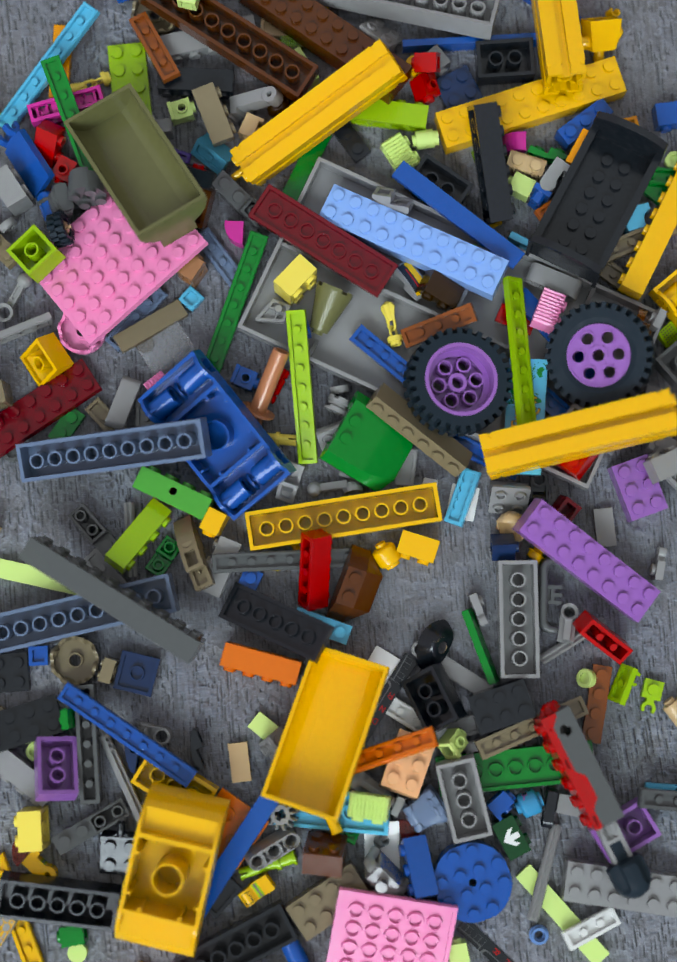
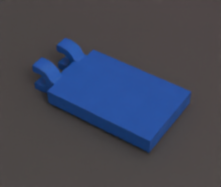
[0,121,55,198]

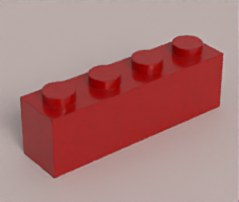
[298,528,332,611]

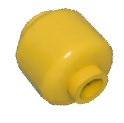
[372,540,400,570]

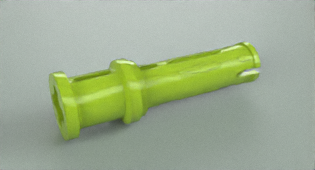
[238,849,298,880]

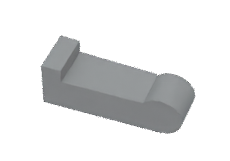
[230,86,283,121]

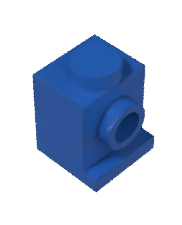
[230,364,260,392]
[486,789,516,821]

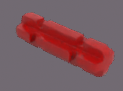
[270,369,289,404]

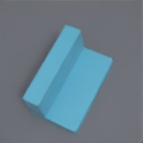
[191,133,232,174]

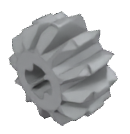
[268,803,299,831]

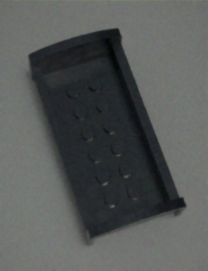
[525,111,668,288]

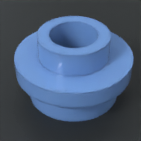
[529,924,549,945]

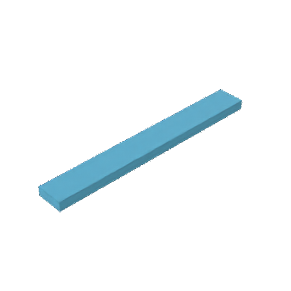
[0,1,100,128]

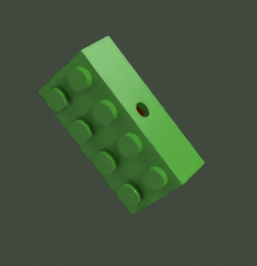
[132,465,216,520]

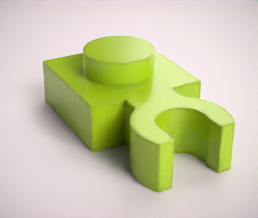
[639,677,665,714]

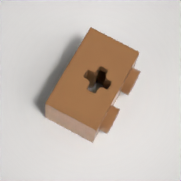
[177,254,208,289]

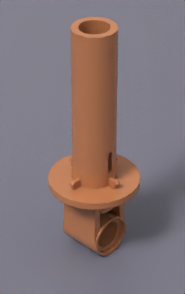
[243,347,290,426]

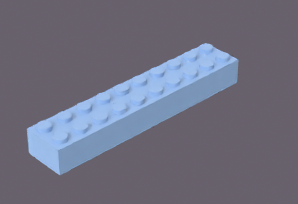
[319,184,509,301]

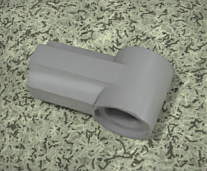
[557,603,579,644]
[350,771,386,794]

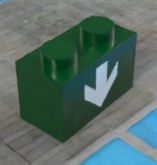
[491,812,532,861]

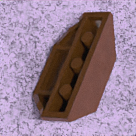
[325,544,383,622]

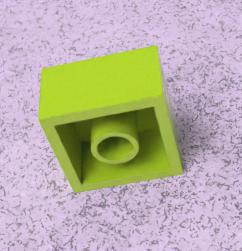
[6,224,66,283]

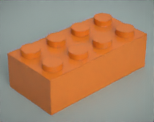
[219,641,303,688]

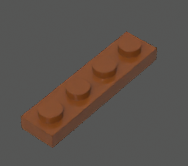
[129,11,181,84]
[400,302,478,348]
[582,663,612,744]

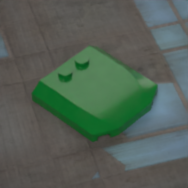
[319,391,413,492]

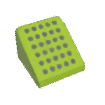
[657,321,677,349]

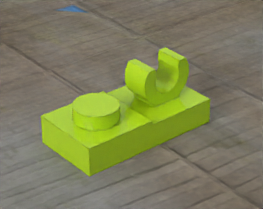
[608,663,641,706]

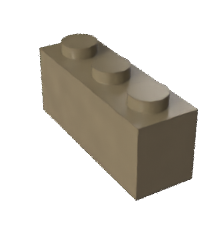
[191,82,237,147]

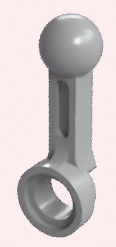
[0,273,32,322]
[307,480,363,497]

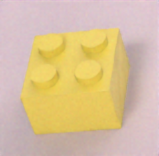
[273,254,317,306]
[14,805,50,853]

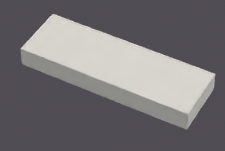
[561,907,621,951]

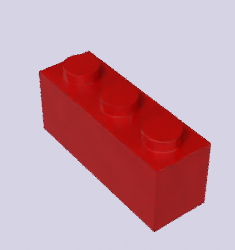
[572,609,633,665]

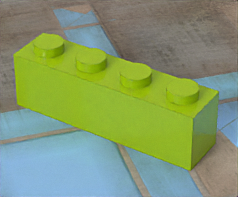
[351,99,429,132]
[104,497,172,574]

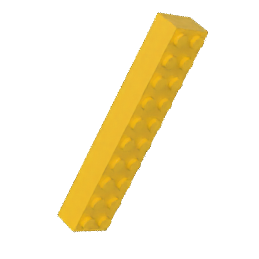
[434,56,627,155]
[244,482,442,551]

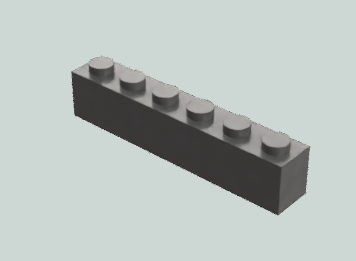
[75,683,103,805]

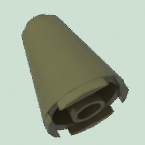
[310,280,353,336]

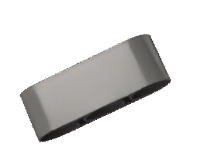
[525,262,583,301]
[104,375,142,429]
[244,826,300,871]

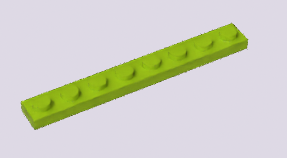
[503,276,536,426]
[285,309,318,464]

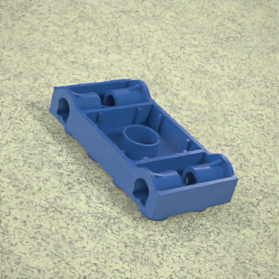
[138,349,297,521]

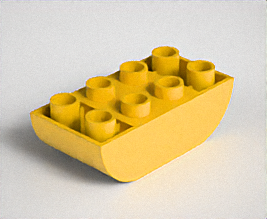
[115,782,230,958]

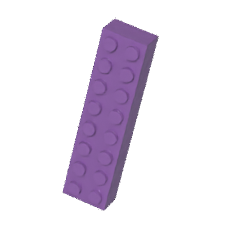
[512,498,661,623]

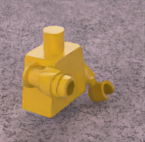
[581,8,623,62]

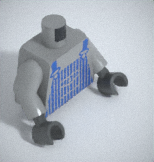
[364,835,409,896]

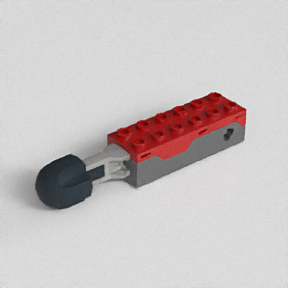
[533,700,651,899]

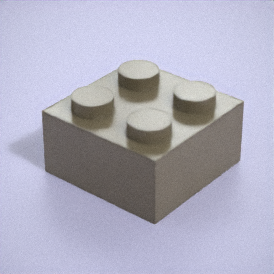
[97,656,120,684]

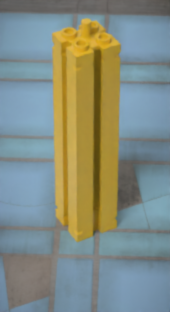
[531,0,587,95]
[230,39,408,187]
[479,388,677,480]

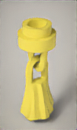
[70,71,112,96]
[380,301,403,347]

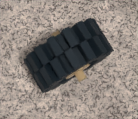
[46,210,75,248]

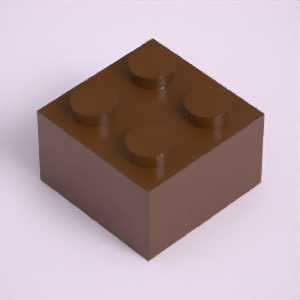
[302,831,348,878]

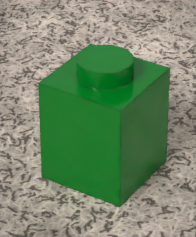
[57,925,88,948]

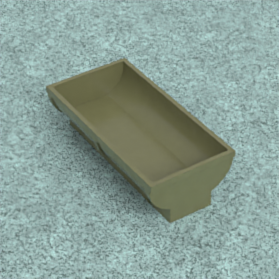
[64,83,207,247]

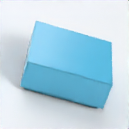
[178,285,205,313]

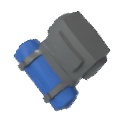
[36,182,87,227]

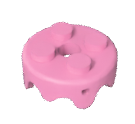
[57,313,107,355]

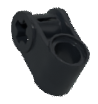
[528,471,549,506]

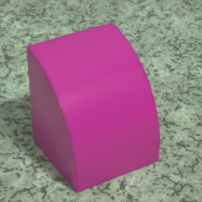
[502,131,526,156]
[225,220,245,248]

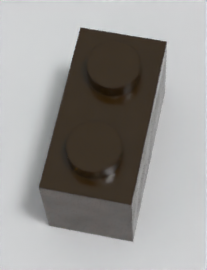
[416,270,465,311]

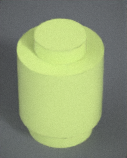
[411,129,439,150]

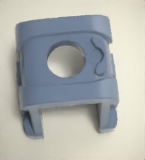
[402,784,448,833]

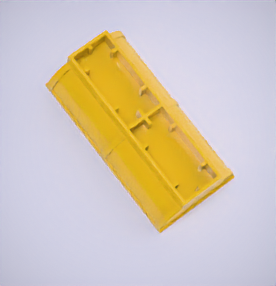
[261,647,390,823]

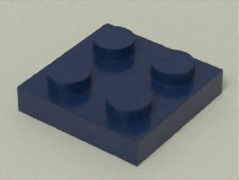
[436,65,483,109]
[113,650,161,697]

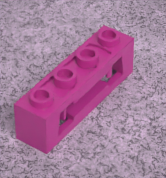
[27,84,105,129]

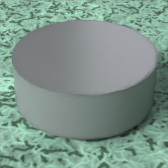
[0,217,17,234]
[330,385,349,394]

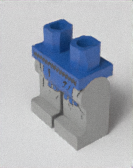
[527,156,570,210]

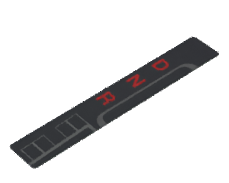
[365,653,417,743]
[457,922,513,962]

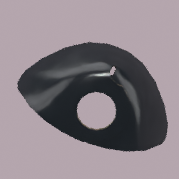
[416,619,453,669]

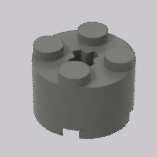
[68,167,107,210]

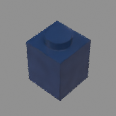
[490,533,519,561]

